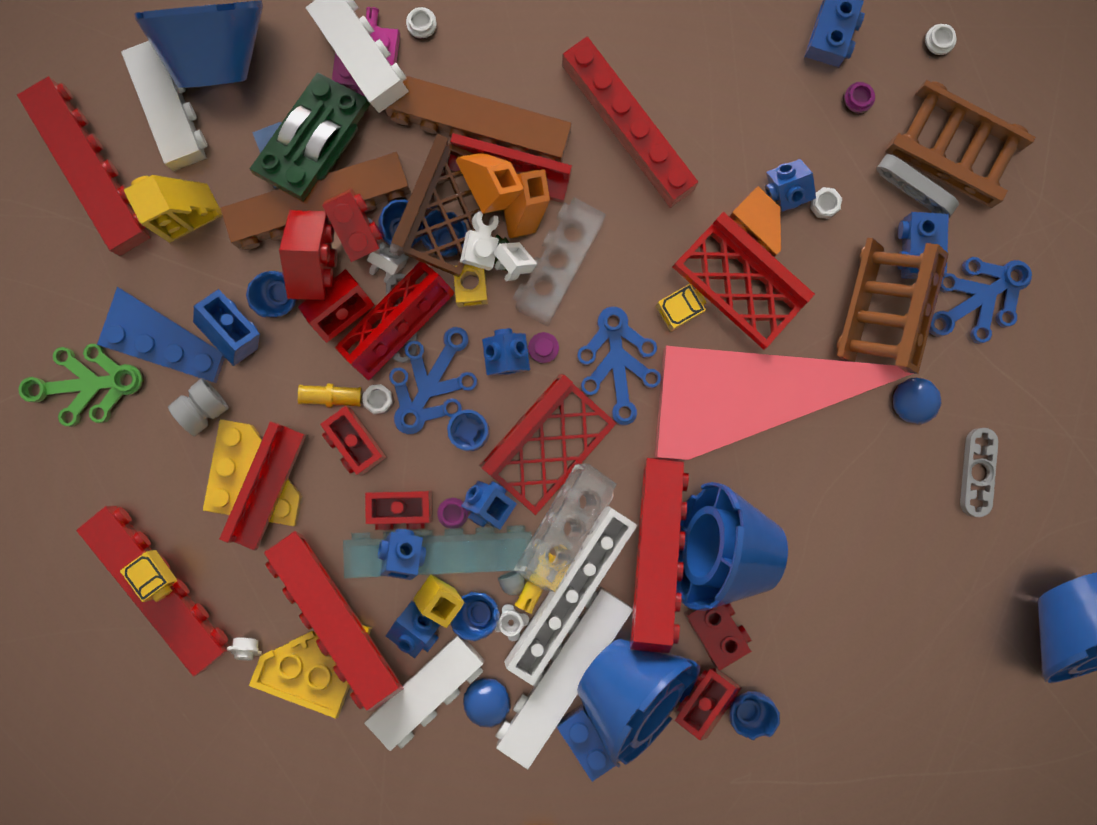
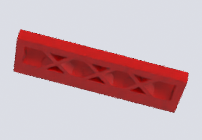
[448,133,572,203]
[334,261,455,381]
[219,421,306,551]

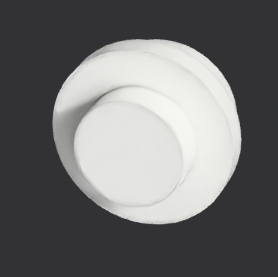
[406,7,437,38]
[925,24,957,55]

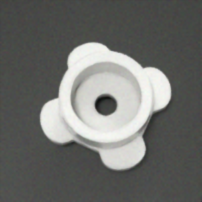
[495,604,529,641]
[227,638,262,661]

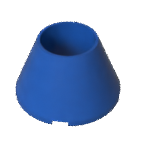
[134,0,263,88]
[676,482,788,611]
[1038,572,1097,683]
[577,639,700,767]

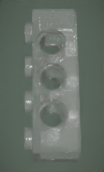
[513,197,606,326]
[513,464,617,592]

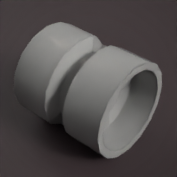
[168,378,229,436]

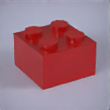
[279,210,337,300]

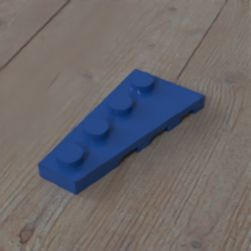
[97,287,225,383]

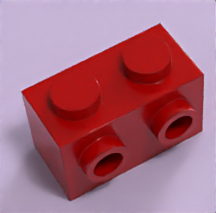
[322,188,383,262]
[298,269,375,343]
[320,406,387,476]
[365,491,432,530]
[684,603,752,671]
[674,668,742,740]

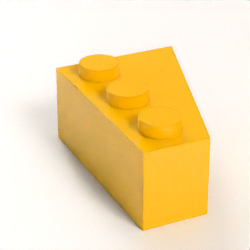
[124,175,222,243]

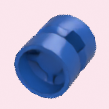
[447,410,490,452]

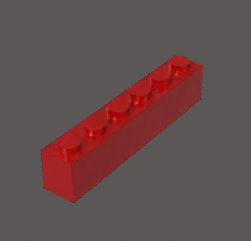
[562,36,698,208]
[17,76,151,256]
[630,458,689,653]
[76,506,229,677]
[264,531,404,711]

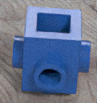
[765,159,816,212]
[482,328,530,376]
[461,481,517,530]
[377,529,426,580]
[385,601,440,659]

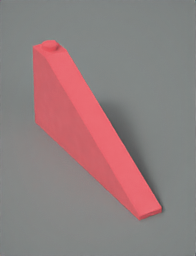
[655,346,914,461]

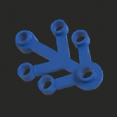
[929,257,1032,344]
[577,307,661,426]
[389,327,477,434]

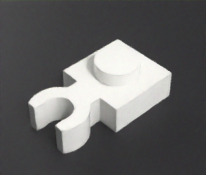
[460,211,499,271]

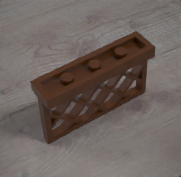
[389,133,486,278]

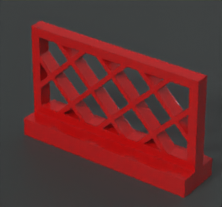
[672,212,815,350]
[479,374,617,516]

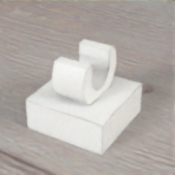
[367,242,409,283]
[493,242,537,281]

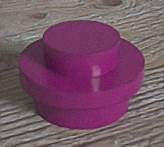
[844,82,875,113]
[528,332,559,363]
[437,498,468,529]

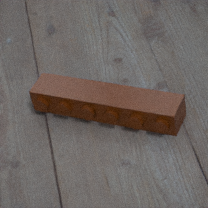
[385,75,572,162]
[220,151,411,250]

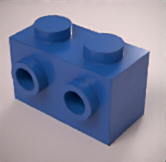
[804,0,865,68]
[897,212,949,279]
[193,289,260,366]
[557,704,616,782]

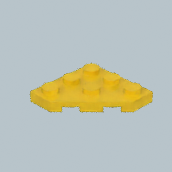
[203,419,302,526]
[249,625,372,719]

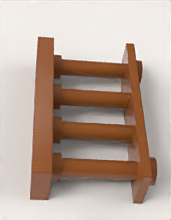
[885,80,1036,208]
[837,238,949,374]

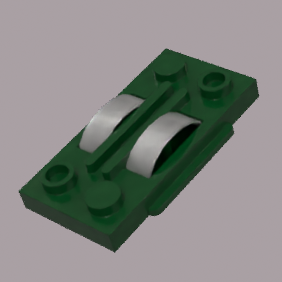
[249,72,370,202]

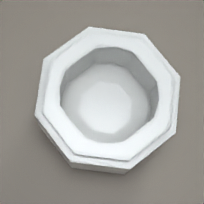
[810,187,842,219]
[362,384,393,415]

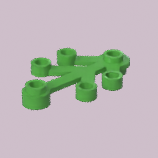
[19,344,143,427]

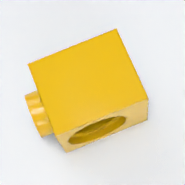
[454,264,488,307]

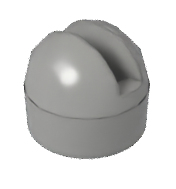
[498,570,525,595]

